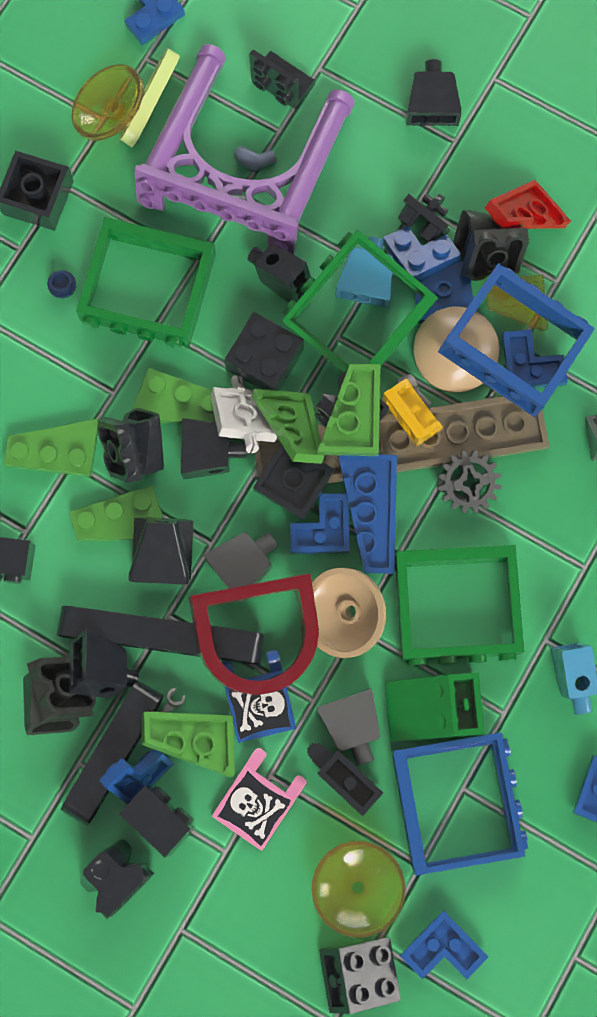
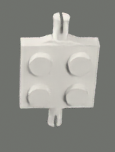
[210,375,277,453]

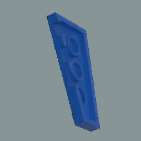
[338,455,397,574]

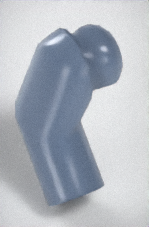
[234,146,277,172]

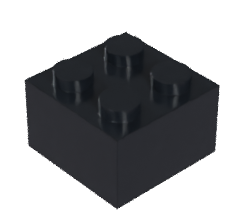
[0,150,74,231]
[224,312,304,391]
[119,785,195,858]

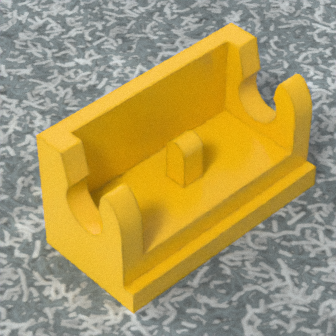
[383,379,443,447]

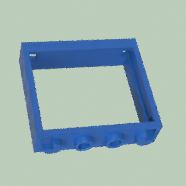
[438,263,595,418]
[392,732,528,876]

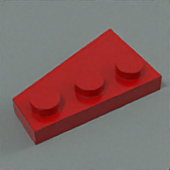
[484,180,571,229]

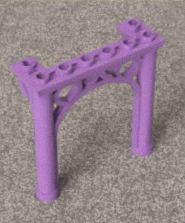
[135,44,355,255]

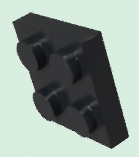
[253,444,335,521]

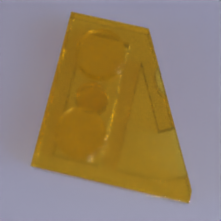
[485,275,548,331]

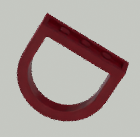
[188,573,319,695]

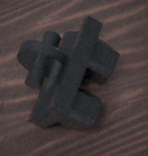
[398,194,450,243]

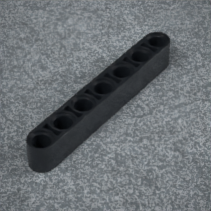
[56,606,264,665]

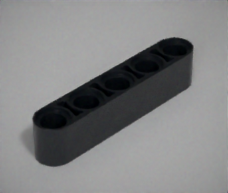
[61,681,164,826]

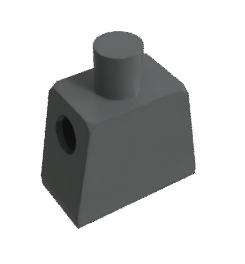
[203,532,278,603]
[317,689,380,766]

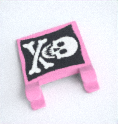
[212,748,307,851]

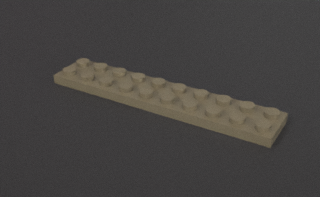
[255,396,550,484]

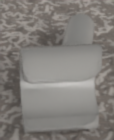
[396,374,431,407]
[161,688,185,713]

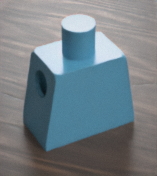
[336,237,392,308]
[550,643,597,715]

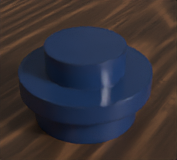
[47,270,76,299]

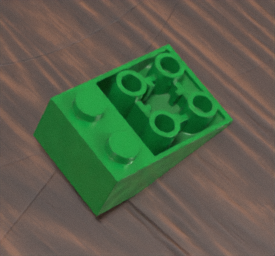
[385,672,485,743]

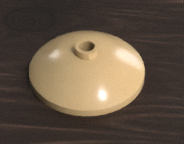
[413,307,500,393]
[312,567,386,658]

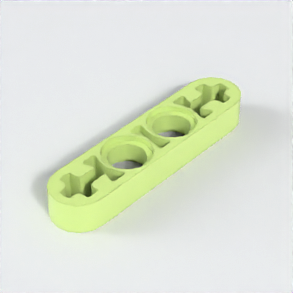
[119,48,180,147]

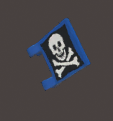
[222,650,296,743]

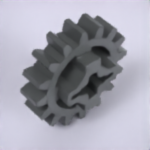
[437,450,502,514]

